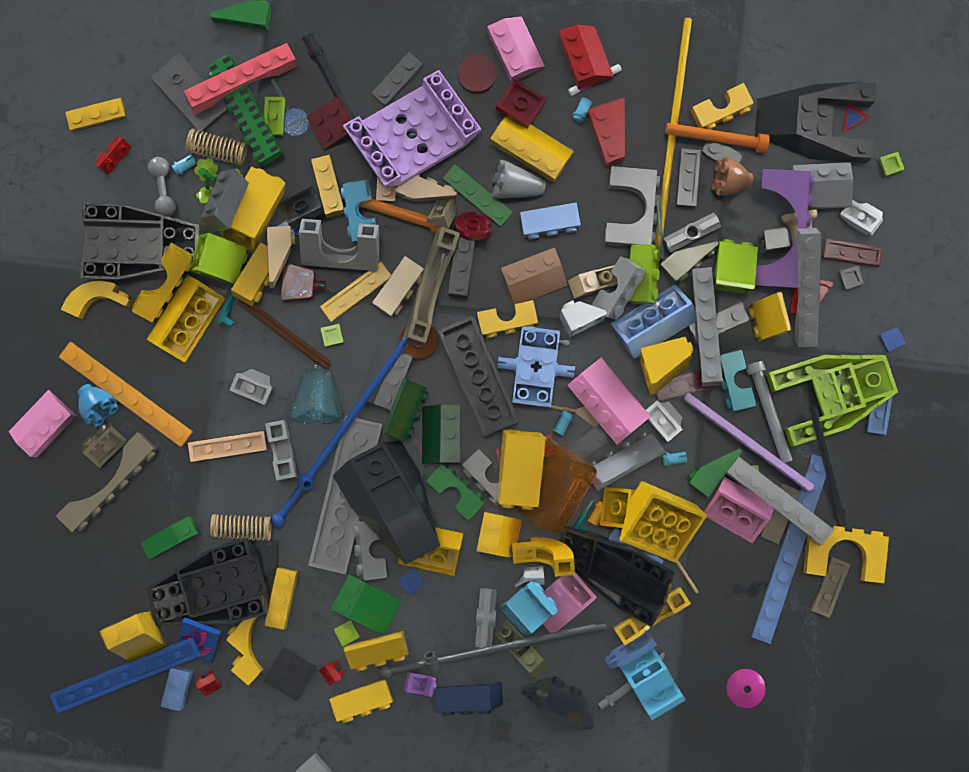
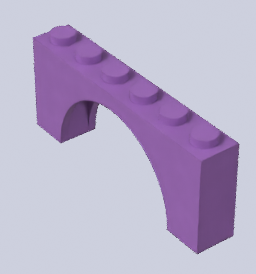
[755,169,814,288]

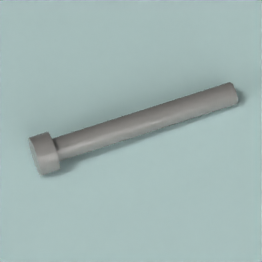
[746,360,793,463]

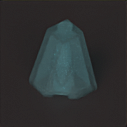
[288,365,343,424]

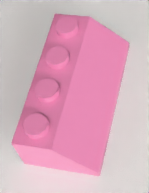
[567,357,651,444]

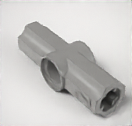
[662,213,721,253]
[475,588,497,648]

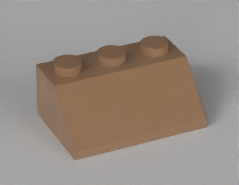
[501,247,568,304]

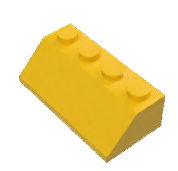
[490,116,574,183]
[147,275,226,363]

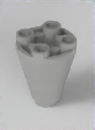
[492,160,546,199]

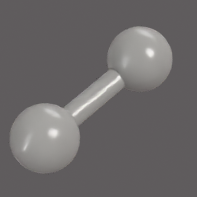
[148,157,176,217]

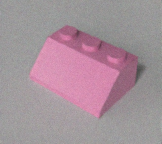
[487,17,545,83]
[9,390,76,458]
[703,477,774,543]

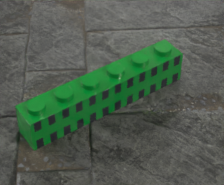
[208,54,284,166]

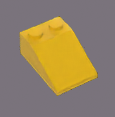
[748,292,791,342]

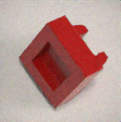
[319,661,345,686]
[196,670,222,696]

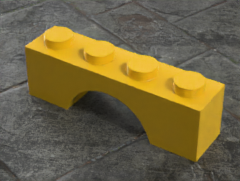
[132,243,193,322]
[613,586,691,645]

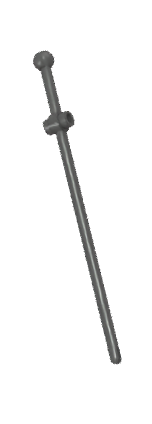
[378,622,607,680]

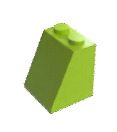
[189,233,248,285]
[713,239,758,295]

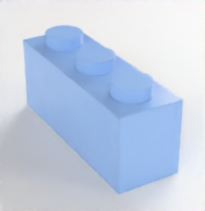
[520,203,581,240]

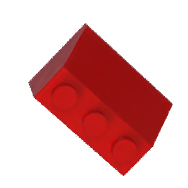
[559,25,614,90]

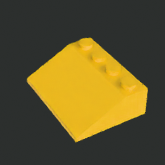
[620,481,707,563]

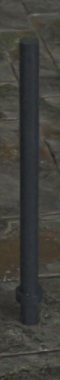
[809,406,847,527]

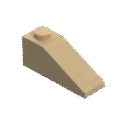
[267,226,295,288]

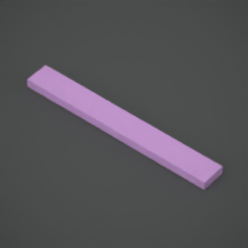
[684,393,815,492]

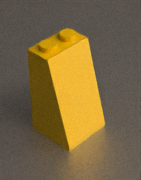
[220,167,286,253]
[498,429,546,510]
[100,610,167,662]

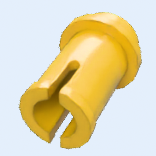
[587,501,602,527]

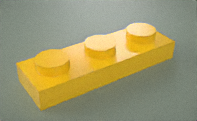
[66,98,126,131]

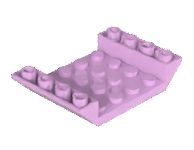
[343,70,481,187]

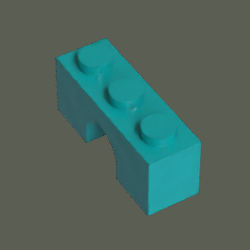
[720,350,756,412]

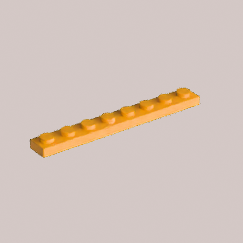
[59,342,193,447]

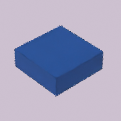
[879,327,906,353]
[398,568,425,595]

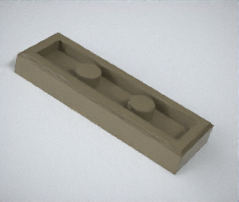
[759,483,801,544]
[810,557,851,618]

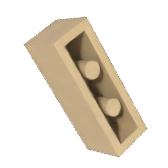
[372,256,424,318]

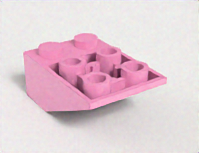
[543,573,597,633]

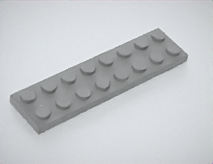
[308,415,383,575]

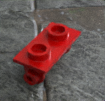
[95,136,132,175]

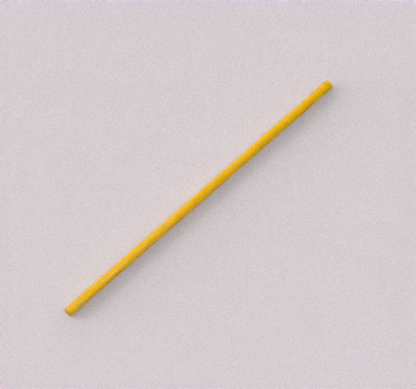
[654,18,692,269]

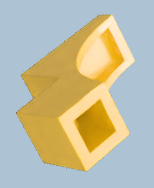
[226,616,264,686]

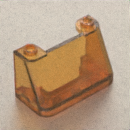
[514,438,597,533]

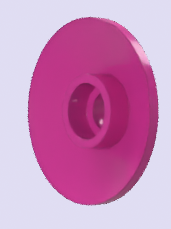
[726,669,765,708]

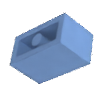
[161,666,193,711]

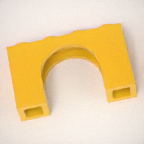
[803,526,889,583]

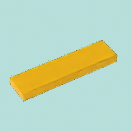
[320,262,391,322]

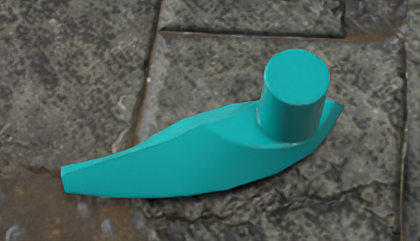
[217,294,235,328]
[573,500,594,532]

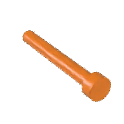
[665,123,769,154]
[343,199,440,234]

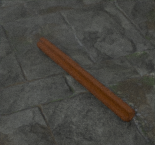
[237,299,331,370]

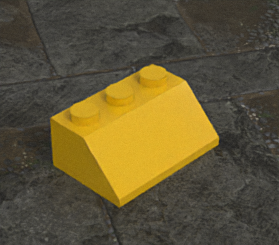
[398,527,464,576]
[344,631,409,672]

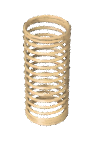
[186,129,247,166]
[210,514,272,541]

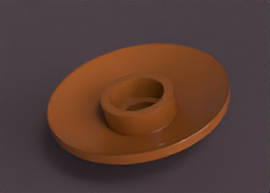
[400,325,438,359]

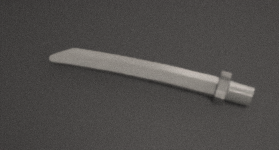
[598,652,665,710]

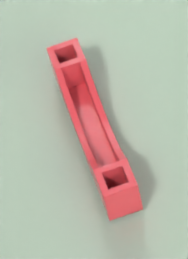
[184,43,296,115]

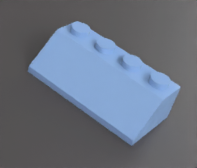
[611,285,697,359]

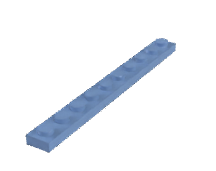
[751,454,831,644]

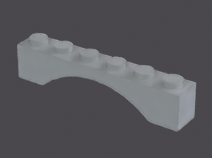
[794,228,821,347]
[692,267,722,387]
[726,457,834,546]

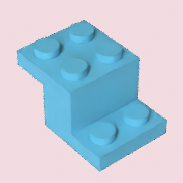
[499,581,559,637]
[620,648,685,720]

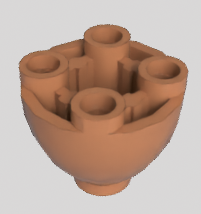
[711,157,753,196]

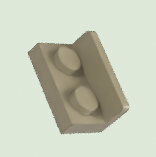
[81,422,127,468]

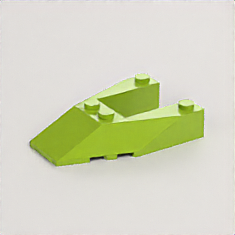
[766,355,898,447]

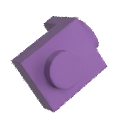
[404,672,436,697]

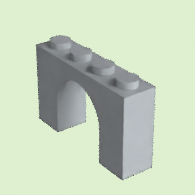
[604,166,660,247]
[299,219,379,271]

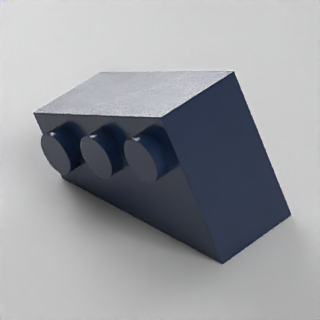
[434,682,503,716]

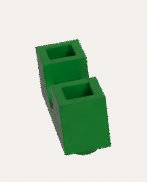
[427,464,485,520]

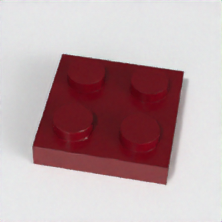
[495,79,547,129]
[306,97,351,150]

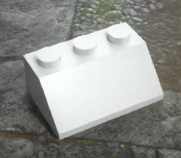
[559,301,607,338]

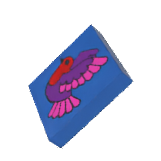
[177,617,221,663]

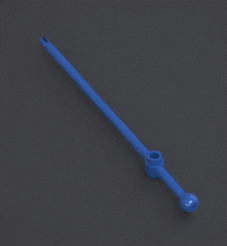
[270,337,410,528]

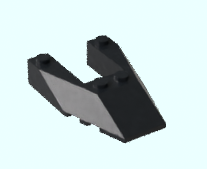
[755,82,876,163]

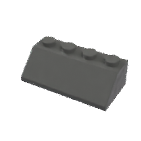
[584,432,665,492]

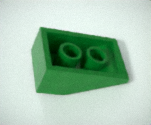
[331,574,402,635]

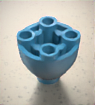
[78,384,119,427]

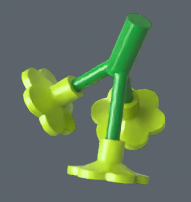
[194,158,243,205]

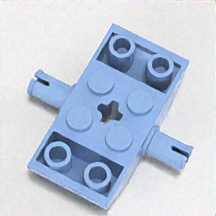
[497,326,575,407]

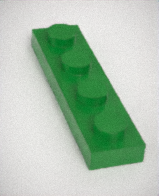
[443,164,513,228]

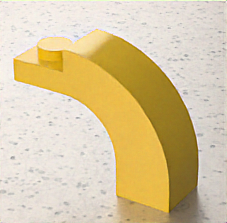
[61,281,133,320]
[512,537,575,577]

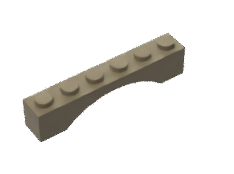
[403,227,460,344]
[56,432,157,532]

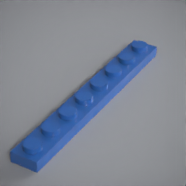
[50,637,201,713]

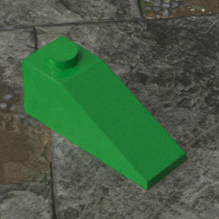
[209,0,272,31]
[688,448,743,497]
[141,516,201,560]

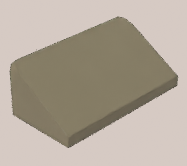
[427,198,457,229]

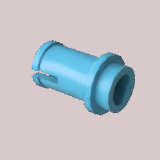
[572,98,592,123]
[172,154,197,175]
[553,410,574,436]
[662,451,687,468]

